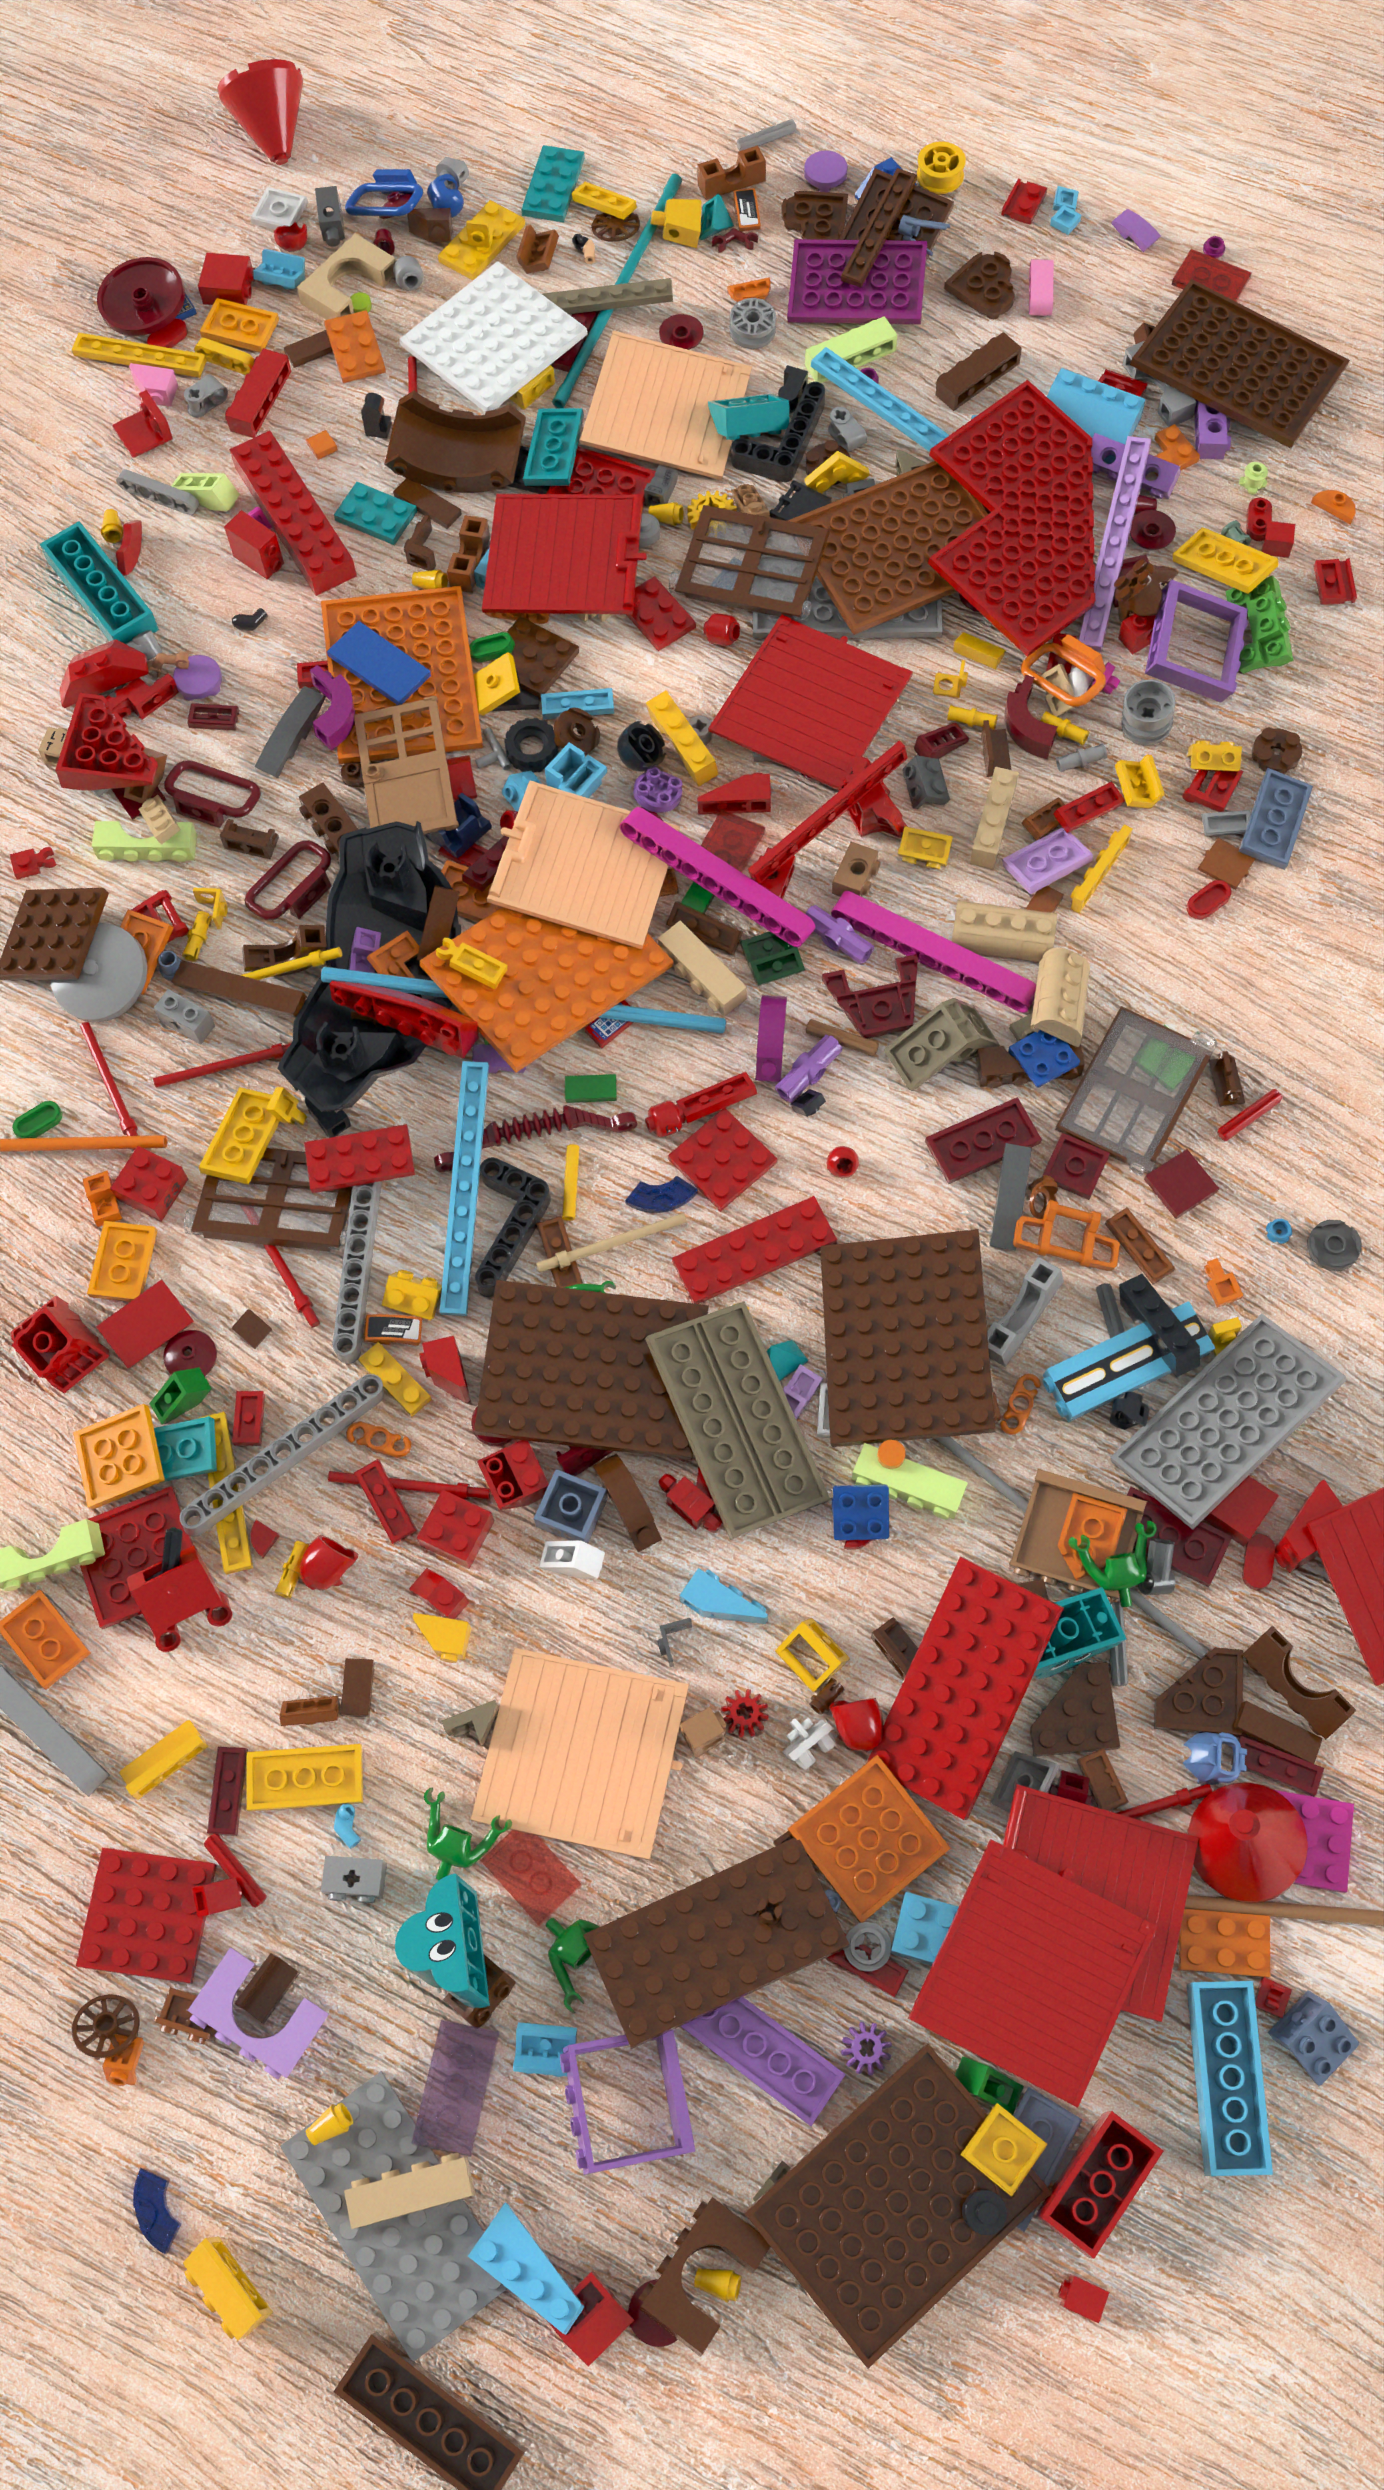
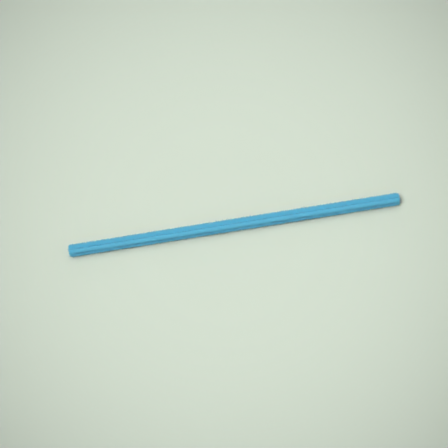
[321,967,726,1033]

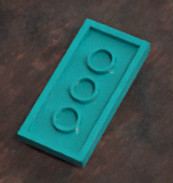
[521,145,585,223]
[523,408,584,486]

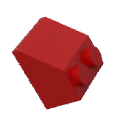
[419,1335,471,1403]

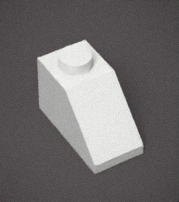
[539,1541,605,1579]

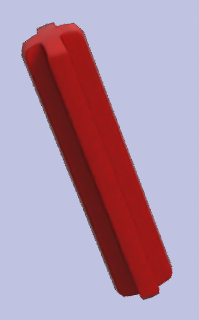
[1217,1089,1283,1141]
[204,1833,267,1908]

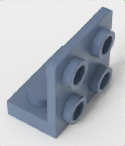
[1268,1990,1359,2086]

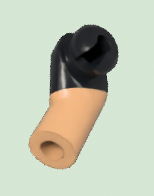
[572,234,595,264]

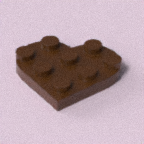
[781,191,848,240]
[944,251,1015,320]

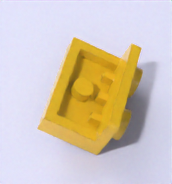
[1188,741,1242,771]
[1115,754,1164,809]
[897,826,953,869]
[381,1270,442,1320]

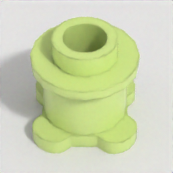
[1239,462,1268,495]

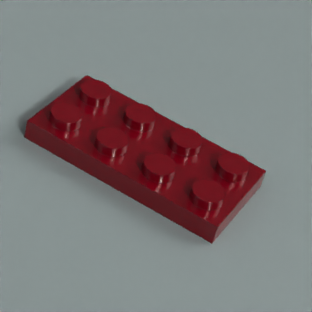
[925,1097,1042,1184]
[1127,1487,1233,1587]

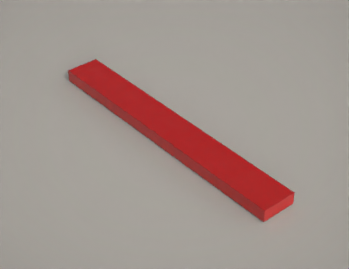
[748,740,908,884]

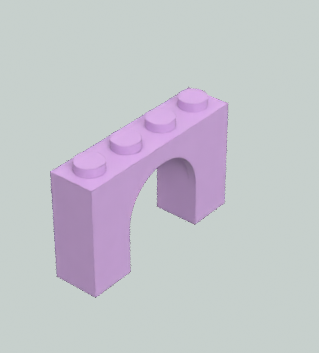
[187,1947,329,2080]

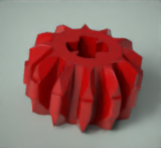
[721,1689,769,1739]

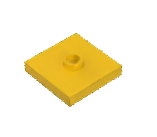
[473,652,520,716]
[961,2103,1048,2197]

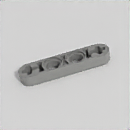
[116,469,199,515]

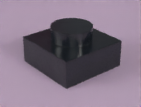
[790,1089,826,1117]

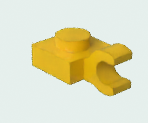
[266,1087,307,1126]

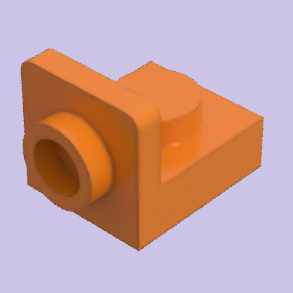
[102,2034,144,2086]

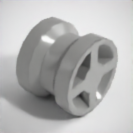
[689,715,712,745]

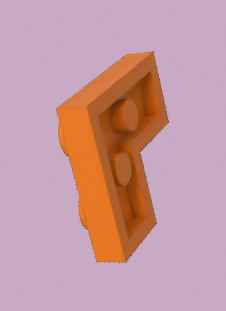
[1154,424,1200,477]
[366,930,420,993]

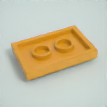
[200,298,279,353]
[87,1221,158,1302]

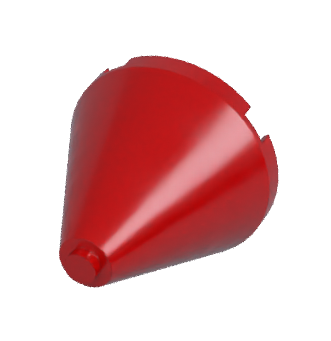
[217,59,303,165]
[1188,1782,1308,1903]

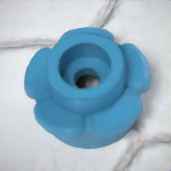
[1266,1219,1292,1244]

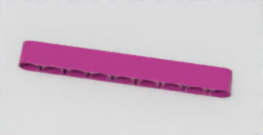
[620,807,815,947]
[831,891,1036,1013]

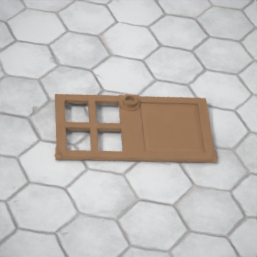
[354,696,459,834]

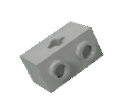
[153,989,215,1045]
[321,1856,387,1903]

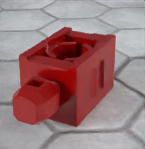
[658,1474,723,1533]

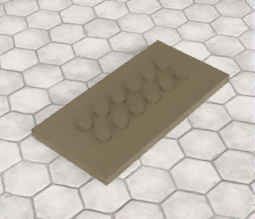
[645,1301,830,1540]

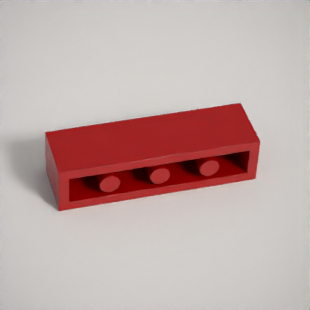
[225,348,291,438]

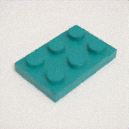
[334,481,417,546]
[154,1416,217,1483]

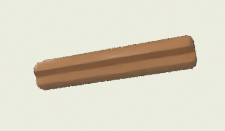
[806,1019,879,1057]

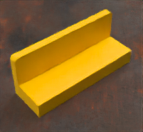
[119,1720,209,1800]

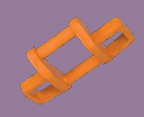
[1013,1200,1120,1271]

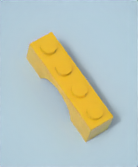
[646,690,719,787]

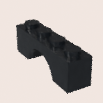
[1119,1274,1200,1377]

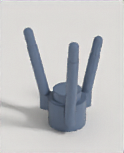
[898,215,950,256]

